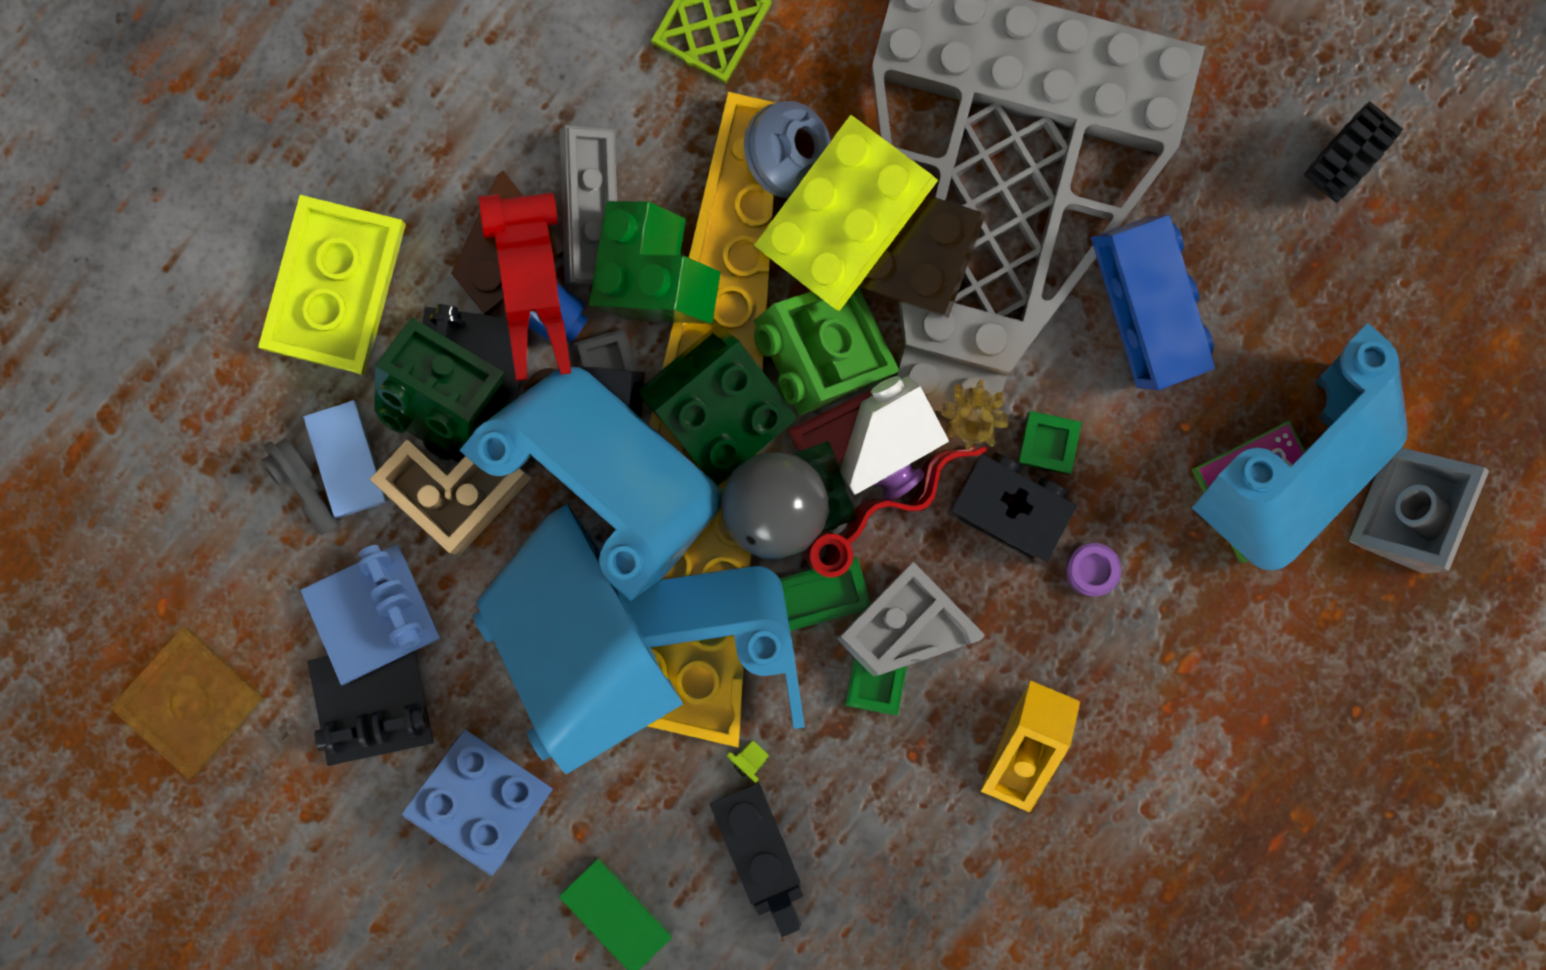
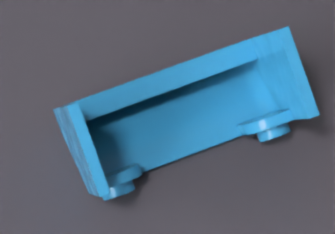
[591,566,805,760]

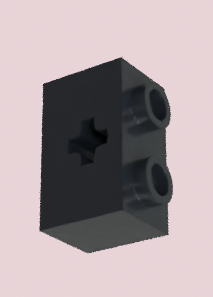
[947,452,1077,564]

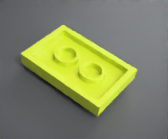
[754,115,938,311]
[258,195,406,376]

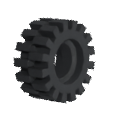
[1304,101,1403,203]

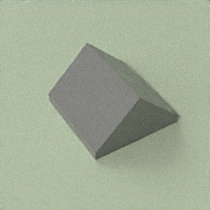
[1349,448,1489,574]

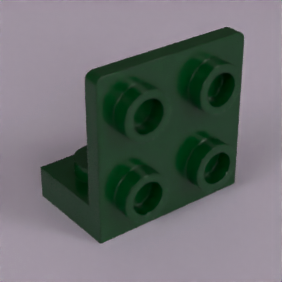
[374,317,505,463]
[636,323,796,485]

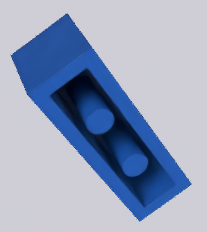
[1091,215,1216,390]

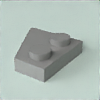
[836,562,985,677]

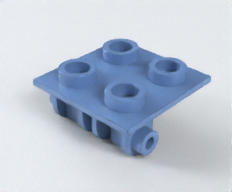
[300,544,440,685]
[402,729,553,877]

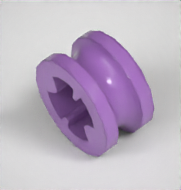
[873,463,925,501]

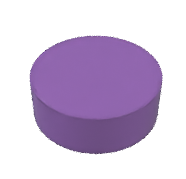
[1065,543,1121,597]

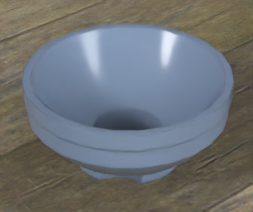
[744,101,831,199]

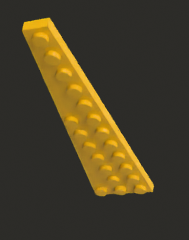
[648,92,776,748]

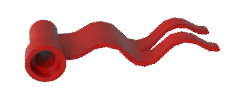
[478,192,571,381]
[801,445,987,577]

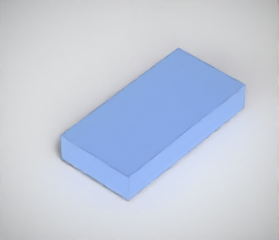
[303,400,388,518]

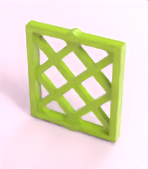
[651,0,772,84]

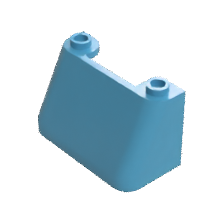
[1192,323,1408,571]
[460,366,721,601]
[472,504,683,774]

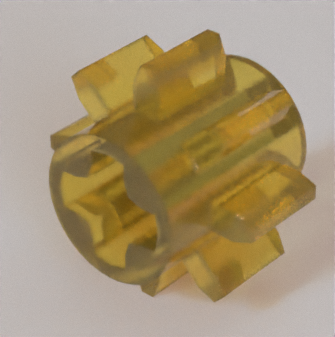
[941,379,1008,451]

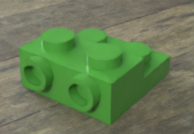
[753,288,900,416]

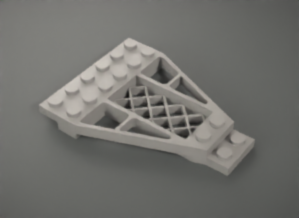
[870,0,1205,428]

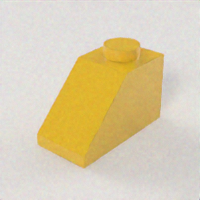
[981,680,1080,812]

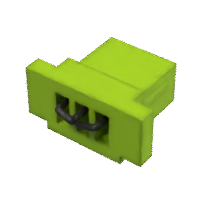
[726,740,769,783]

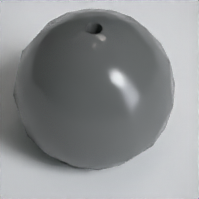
[720,452,829,560]

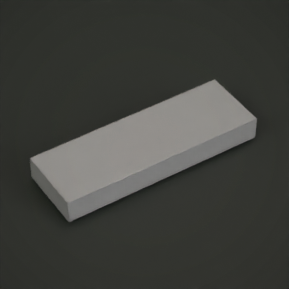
[559,125,617,287]

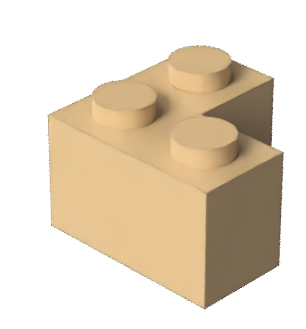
[370,439,532,556]

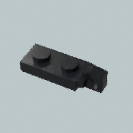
[709,782,804,937]

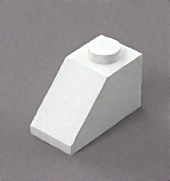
[839,376,949,495]

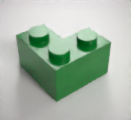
[589,201,721,324]

